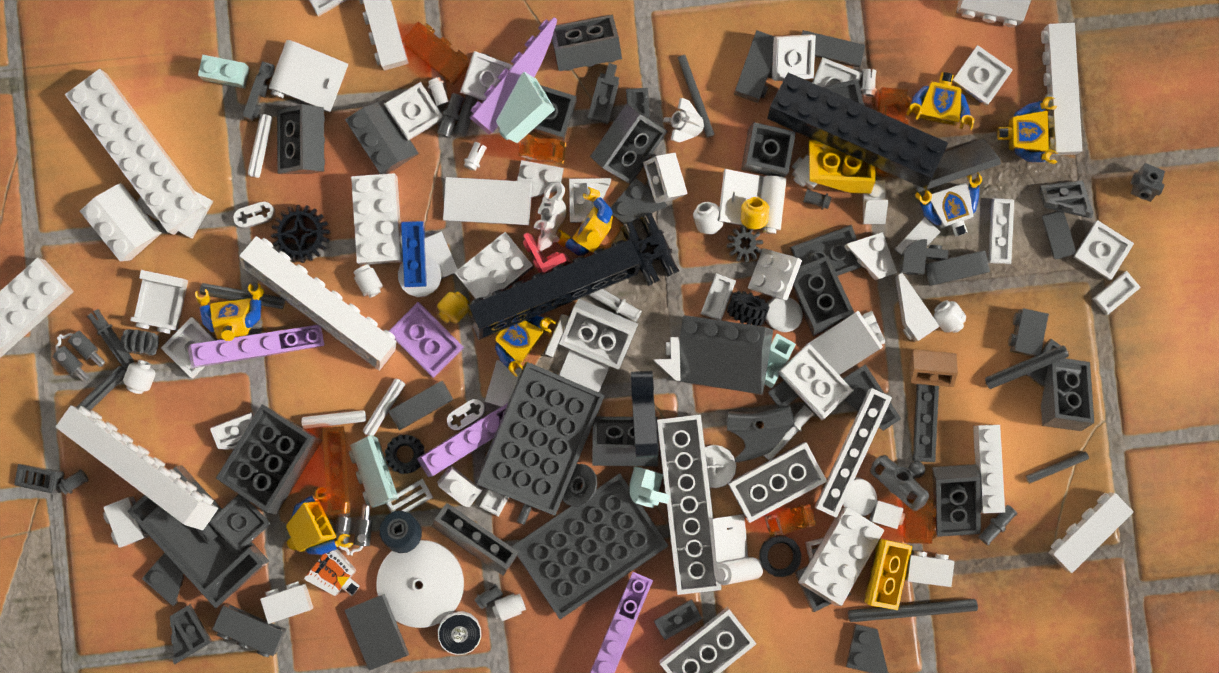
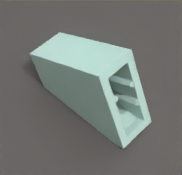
[496,72,555,143]

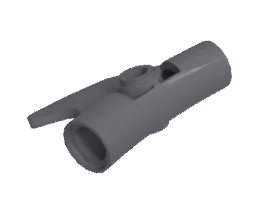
[727,405,795,463]

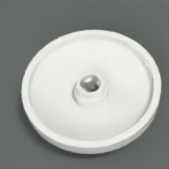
[377,540,464,628]

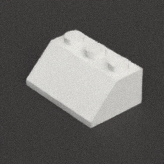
[956,0,1031,27]
[80,183,161,261]
[559,299,638,370]

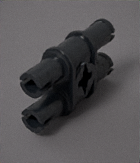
[620,213,680,286]

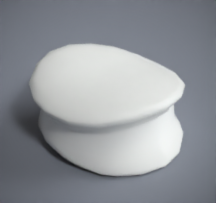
[765,297,803,332]
[843,477,877,516]

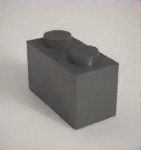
[1008,308,1049,357]

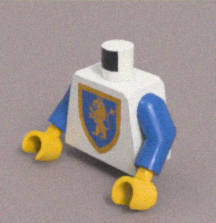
[915,172,982,237]

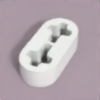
[234,202,275,228]
[447,399,485,430]

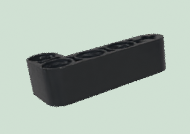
[631,371,658,458]

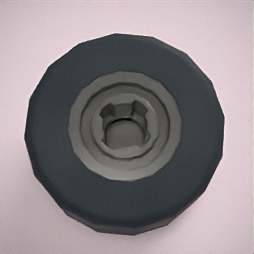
[380,511,422,553]

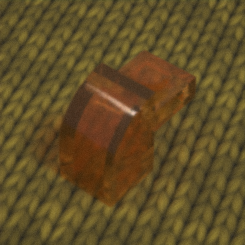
[518,134,566,164]
[764,504,816,537]

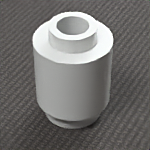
[353,264,383,298]
[492,593,526,622]

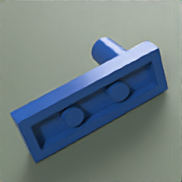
[401,221,427,287]

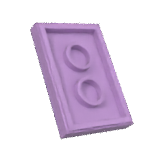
[389,302,464,378]

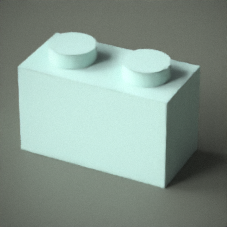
[198,55,250,89]

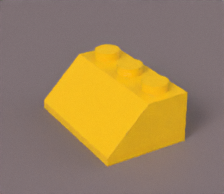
[864,538,912,610]

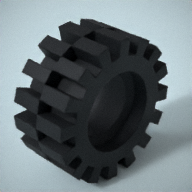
[727,291,770,326]
[385,435,425,474]

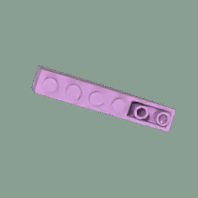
[469,17,557,135]
[188,325,324,368]
[417,403,508,477]
[590,572,653,673]

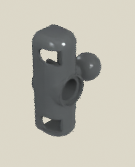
[870,455,929,511]

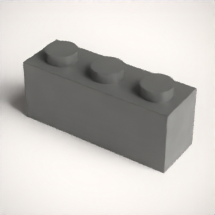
[734,30,775,103]
[212,603,287,657]

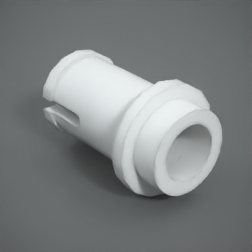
[860,69,877,97]
[428,77,449,106]
[464,142,487,171]

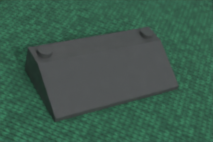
[127,465,269,608]

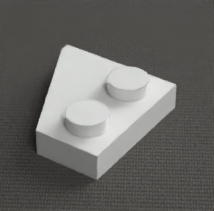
[517,160,564,197]
[569,178,611,223]
[844,232,897,280]
[210,412,254,450]

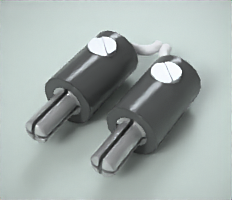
[53,331,105,382]
[333,502,373,555]

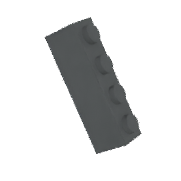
[432,503,519,576]

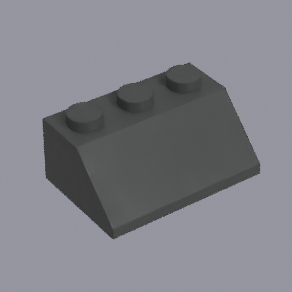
[552,15,622,71]
[345,100,419,174]
[277,104,325,174]
[590,104,668,184]
[592,416,658,466]

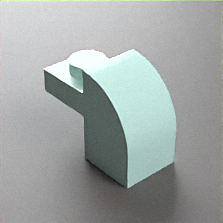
[765,334,796,388]
[629,466,670,508]

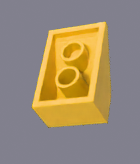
[809,140,875,194]

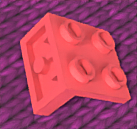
[523,233,572,274]

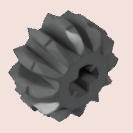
[726,226,763,263]
[121,329,159,356]

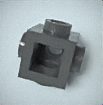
[1130,163,1165,202]

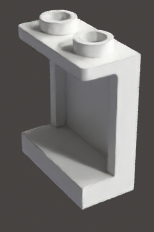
[130,270,188,334]

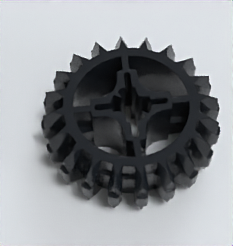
[271,205,330,263]

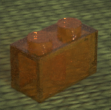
[903,499,936,544]

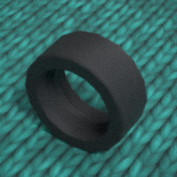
[759,535,802,577]

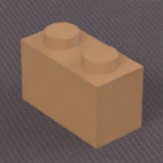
[909,350,958,387]

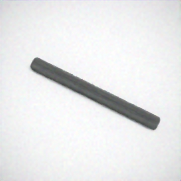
[848,599,978,622]

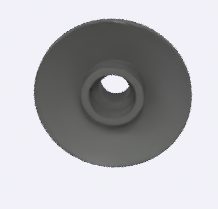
[562,464,597,507]

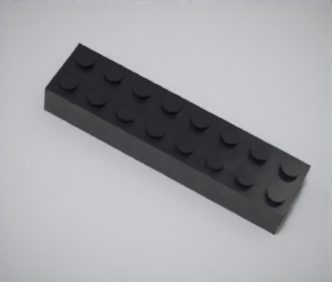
[767,72,948,190]
[468,239,641,340]

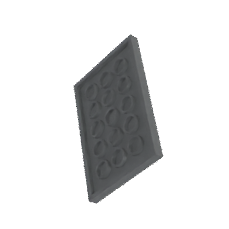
[475,361,605,516]
[512,474,668,619]

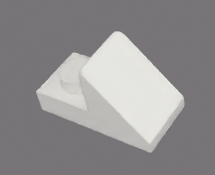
[863,180,888,224]
[653,337,680,381]

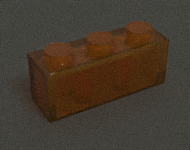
[402,21,469,86]

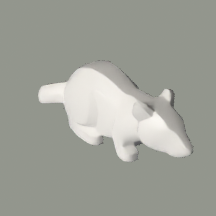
[534,182,566,251]

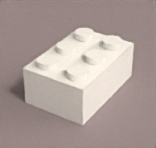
[454,232,534,299]

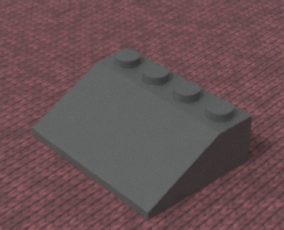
[680,315,773,395]
[216,404,323,515]

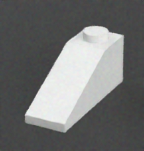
[895,273,939,342]

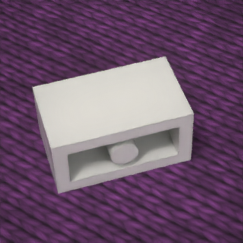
[643,153,688,204]
[103,496,149,548]
[905,551,954,587]
[260,581,313,624]

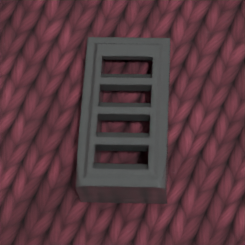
[14,464,64,494]

